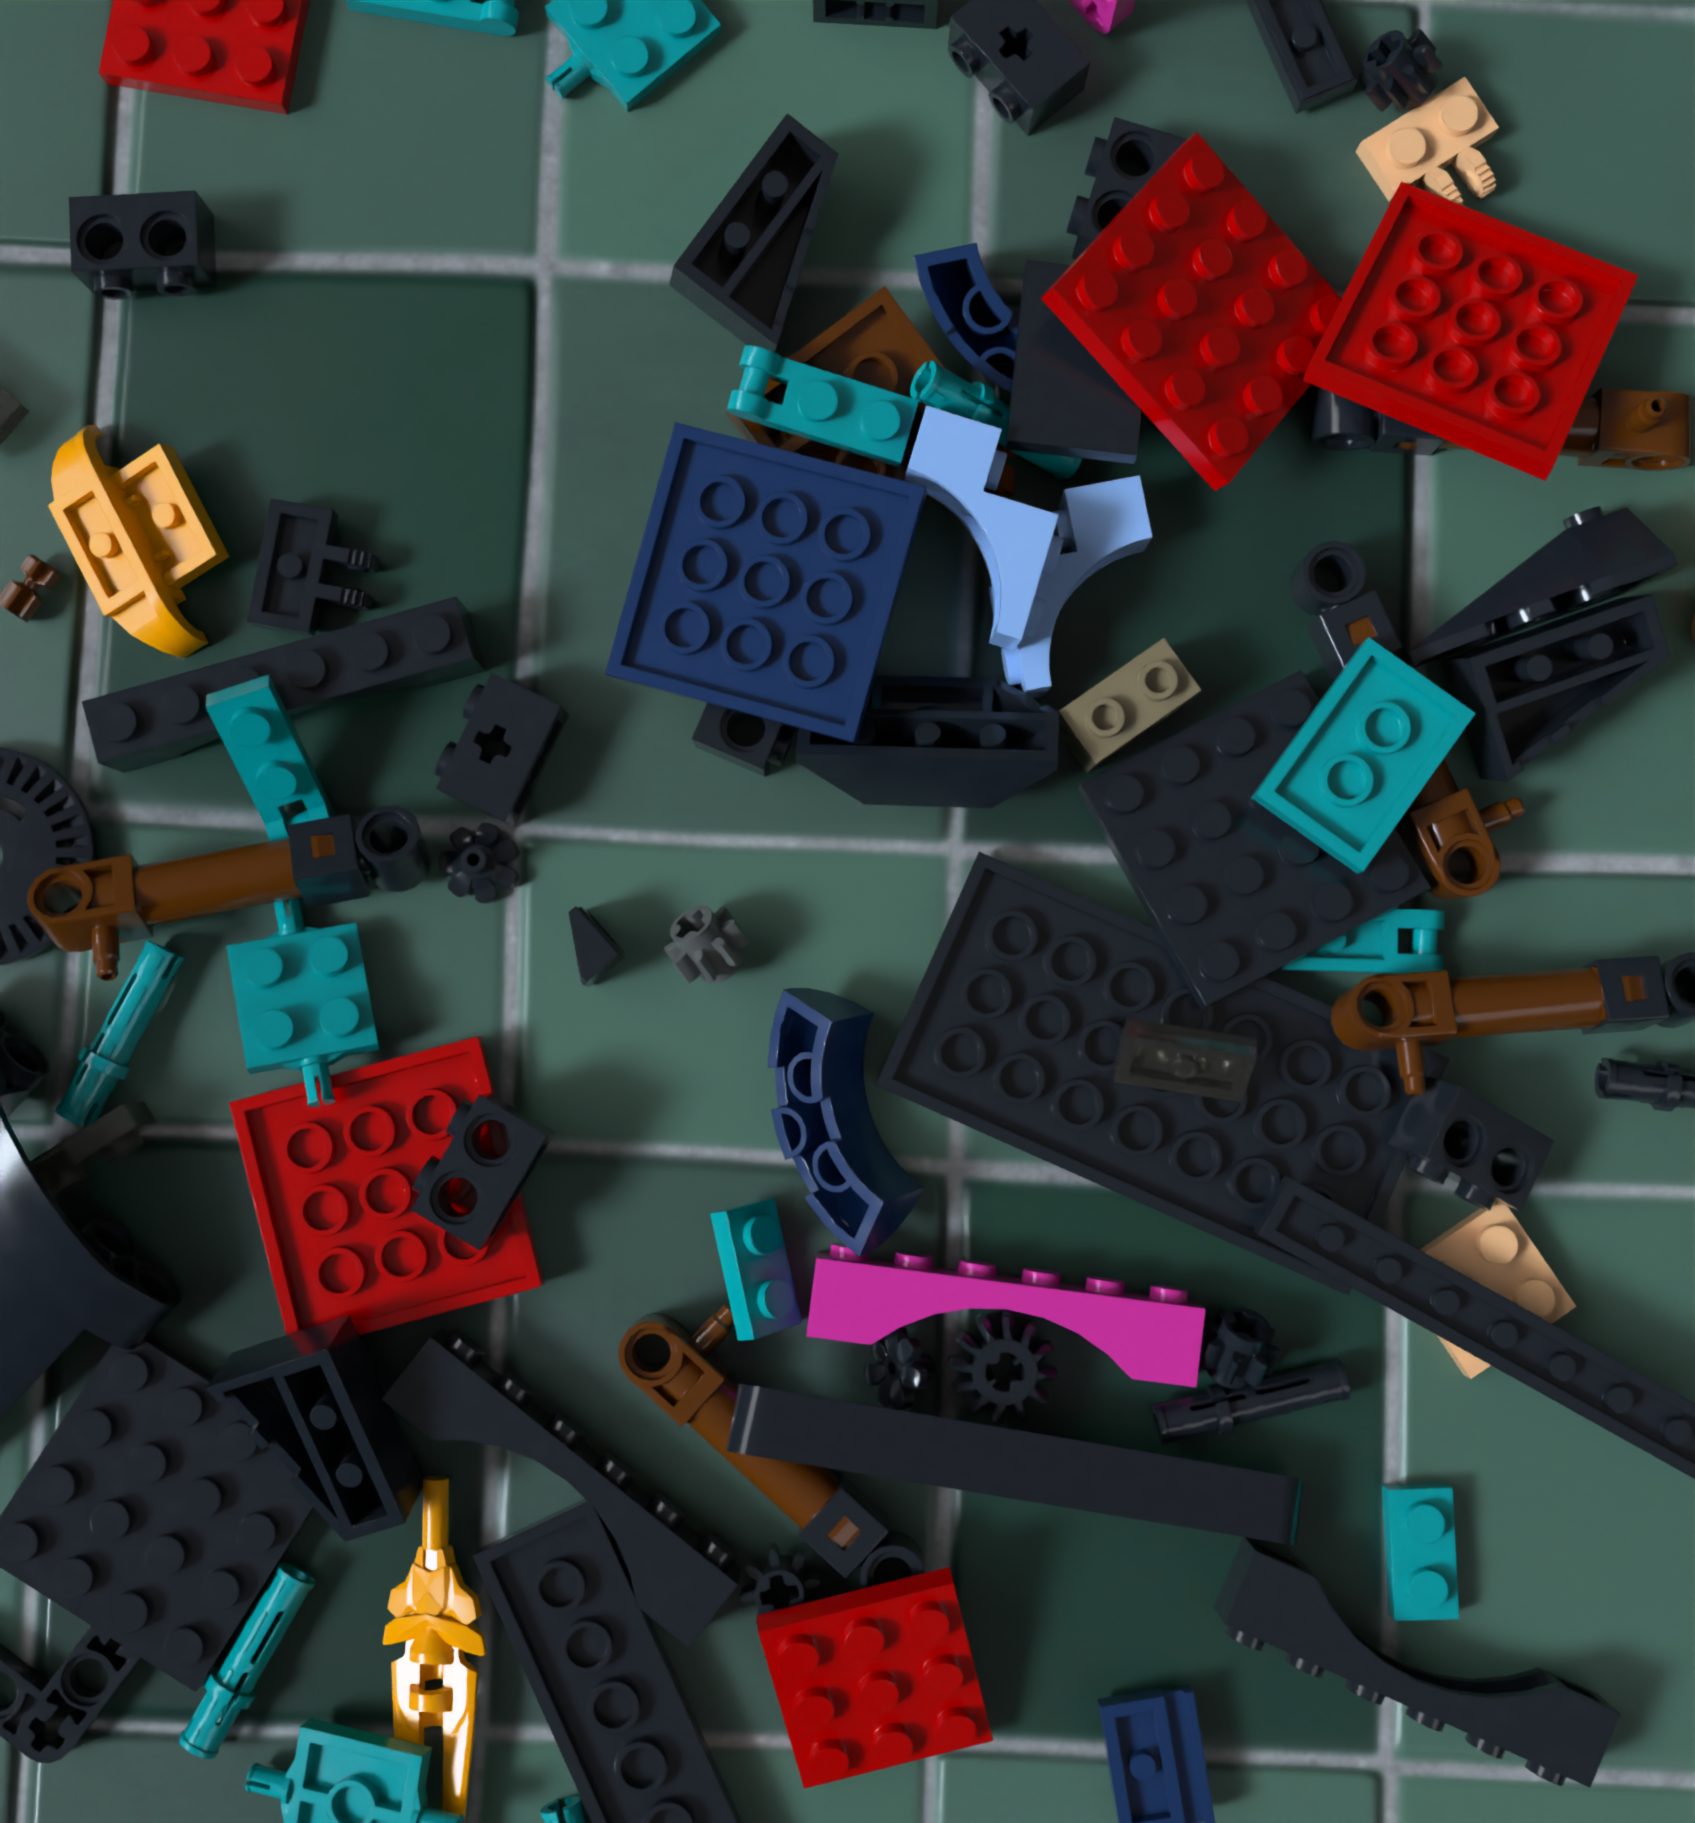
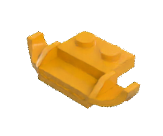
[48,425,230,658]

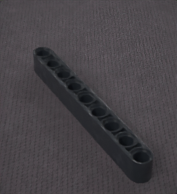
[727,1384,1304,1546]

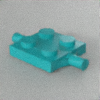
[545,0,721,112]
[226,898,380,1107]
[245,1718,464,1823]

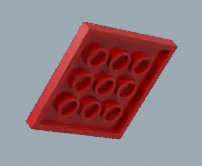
[1041,132,1341,491]
[1303,181,1639,481]
[229,1036,545,1335]

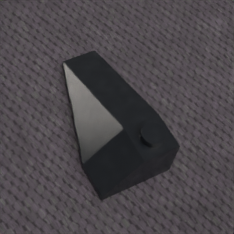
[1399,506,1678,669]

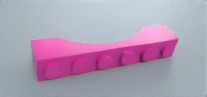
[806,1243,1206,1387]

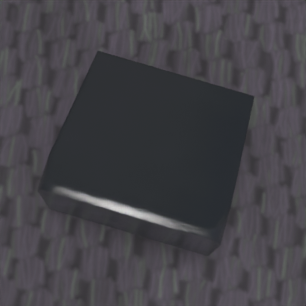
[568,906,625,987]

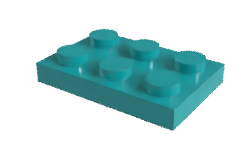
[1251,637,1476,874]

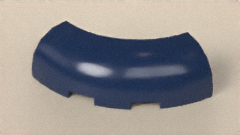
[913,243,1019,393]
[768,988,924,1257]

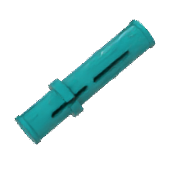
[910,360,1082,480]
[54,940,185,1129]
[178,1562,316,1759]

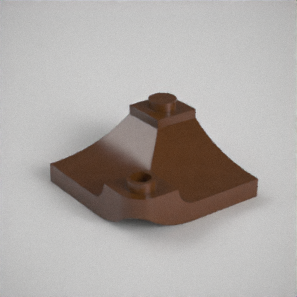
[726,286,945,500]

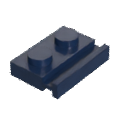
[1097,1684,1215,1823]

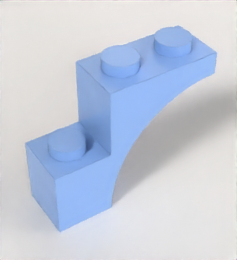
[904,405,1064,651]
[989,475,1152,698]

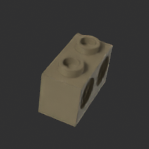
[1059,638,1201,774]

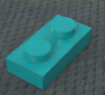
[710,1198,802,1341]
[1382,1482,1459,1621]

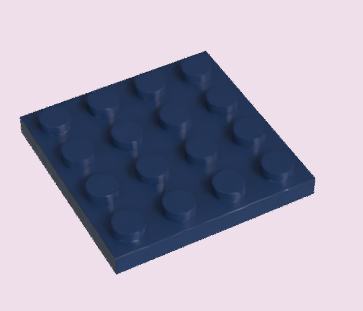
[605,422,927,744]

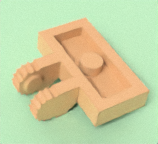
[1355,77,1499,206]

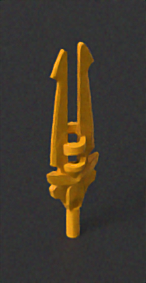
[383,1476,486,1823]

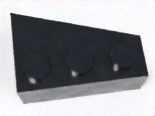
[669,113,838,352]
[1444,594,1671,782]
[205,1315,423,1542]

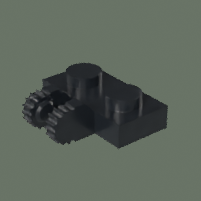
[246,498,380,637]

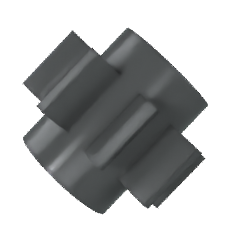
[664,906,749,984]

